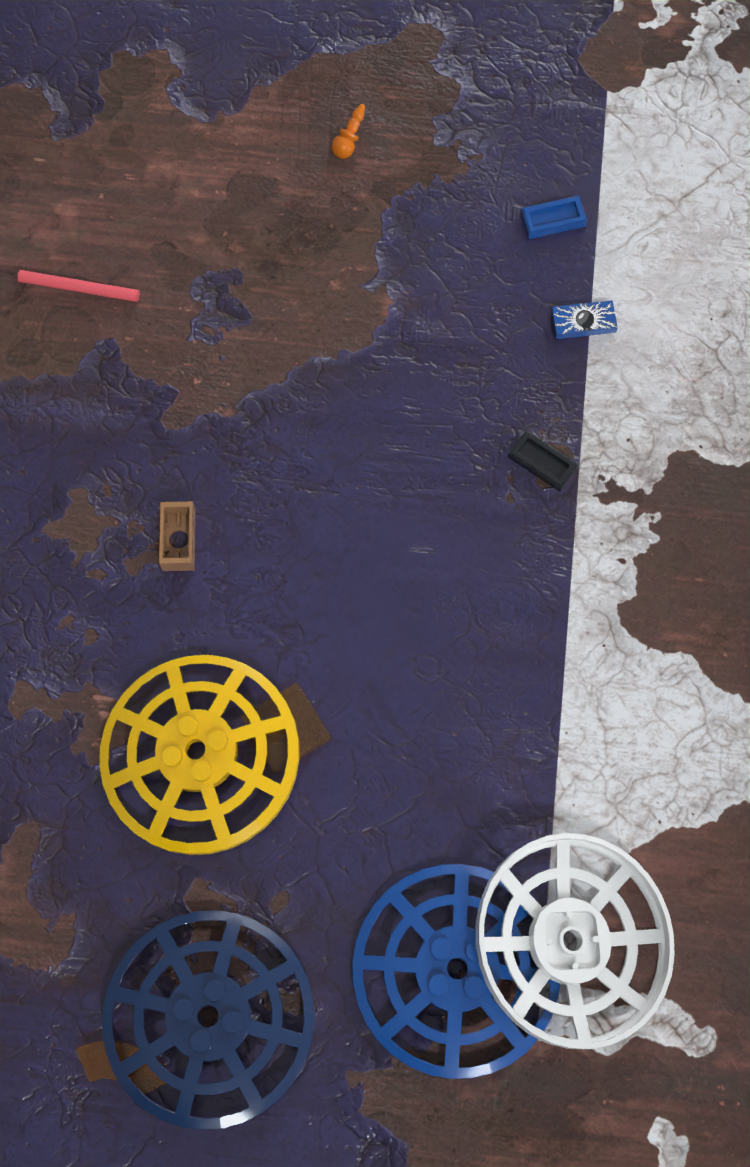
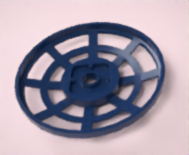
[102,910,314,1130]

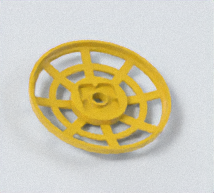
[99,655,300,855]

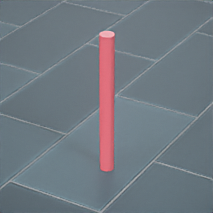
[18,270,140,302]

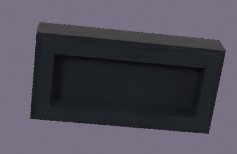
[508,430,579,492]

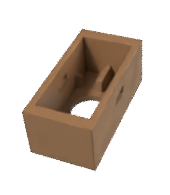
[159,501,196,571]

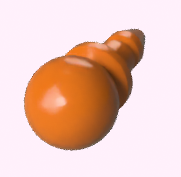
[331,104,365,159]

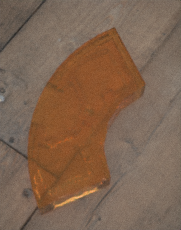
[75,1041,166,1095]

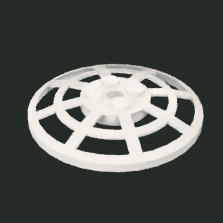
[476,833,675,1049]

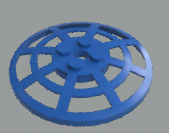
[352,864,560,1079]

